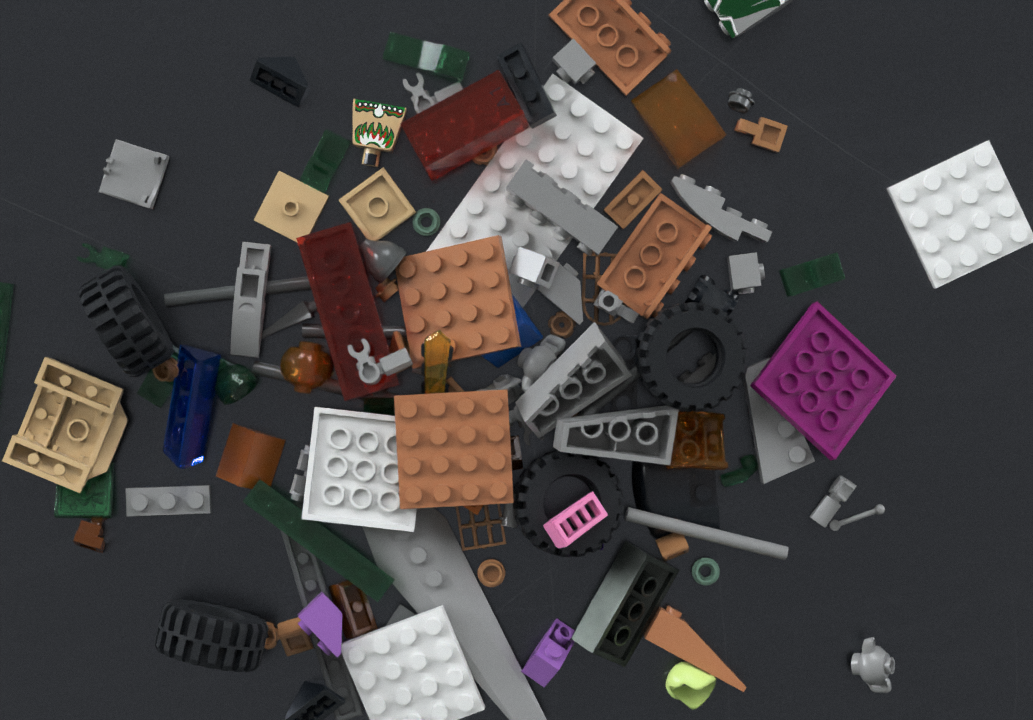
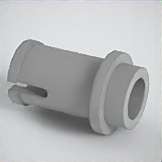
[499,493,518,528]

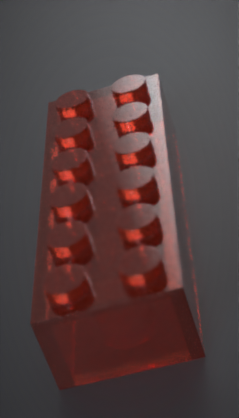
[296,222,401,402]

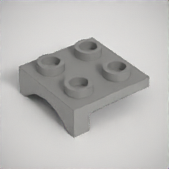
[99,139,170,210]

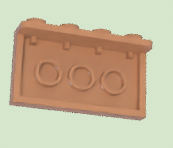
[549,0,671,96]
[596,193,712,320]

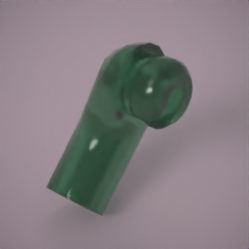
[721,454,758,488]

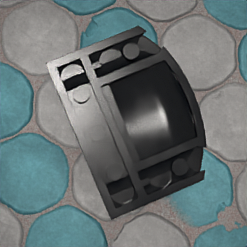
[631,422,720,538]

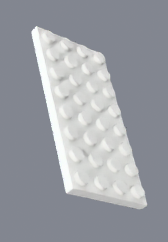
[426,74,643,308]

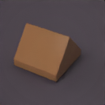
[655,533,689,562]

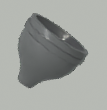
[359,238,406,284]

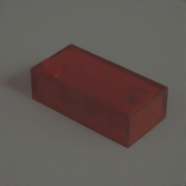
[400,70,530,181]

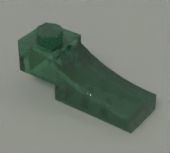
[382,32,470,82]

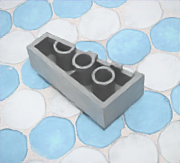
[506,159,618,256]
[515,322,632,438]
[742,358,815,484]
[553,405,679,465]

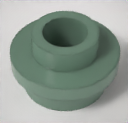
[412,208,440,236]
[692,557,720,586]

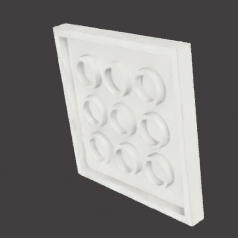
[886,140,1033,289]
[302,407,417,532]
[341,605,485,720]

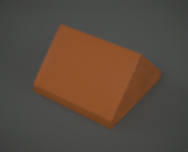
[216,423,286,493]

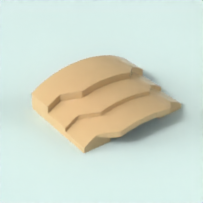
[2,357,128,493]

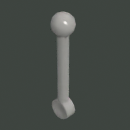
[829,504,885,531]

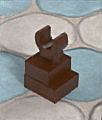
[73,509,111,553]

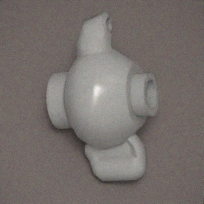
[518,334,566,392]
[851,637,895,693]

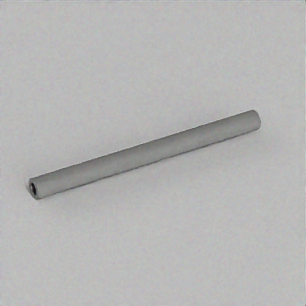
[624,507,788,560]

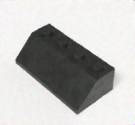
[571,541,680,667]

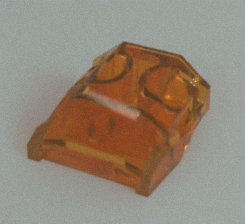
[666,411,728,470]

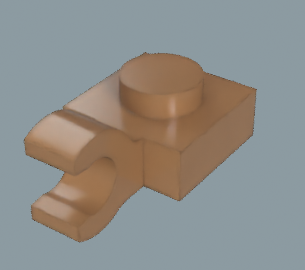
[735,117,788,153]

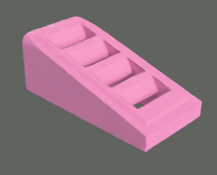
[543,492,608,548]

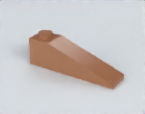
[643,606,746,692]

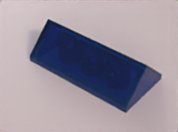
[163,345,221,469]

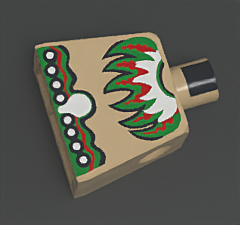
[353,99,407,167]

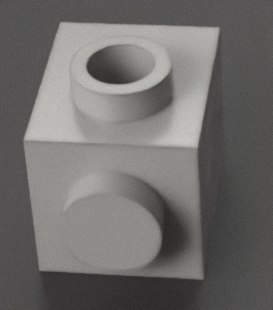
[552,39,596,85]
[509,247,560,289]
[726,252,765,295]

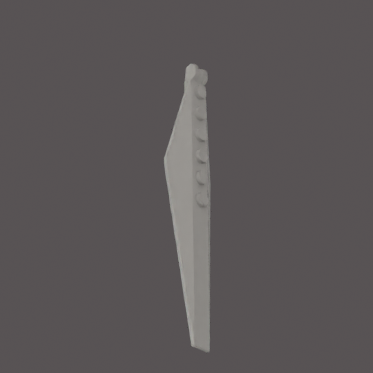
[362,507,547,720]

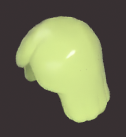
[666,661,717,710]

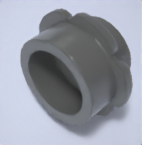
[728,88,755,113]

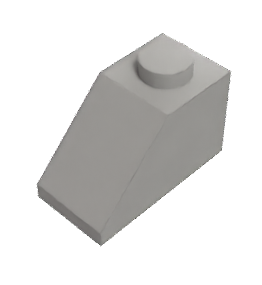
[537,263,583,325]

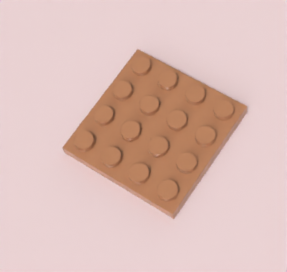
[395,235,521,369]
[394,389,514,509]

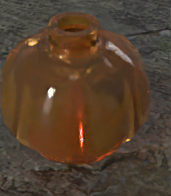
[280,341,333,394]

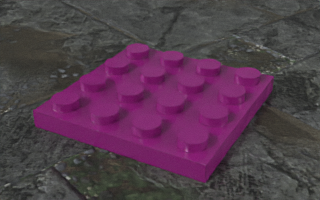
[750,301,896,460]

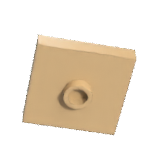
[339,167,417,241]
[254,171,329,246]

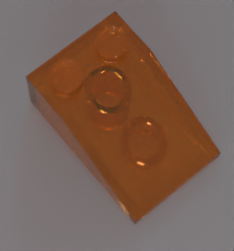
[631,69,726,169]

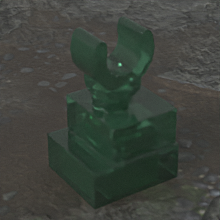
[77,243,129,270]

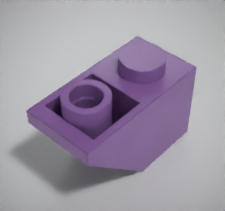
[297,592,342,657]
[521,618,575,687]

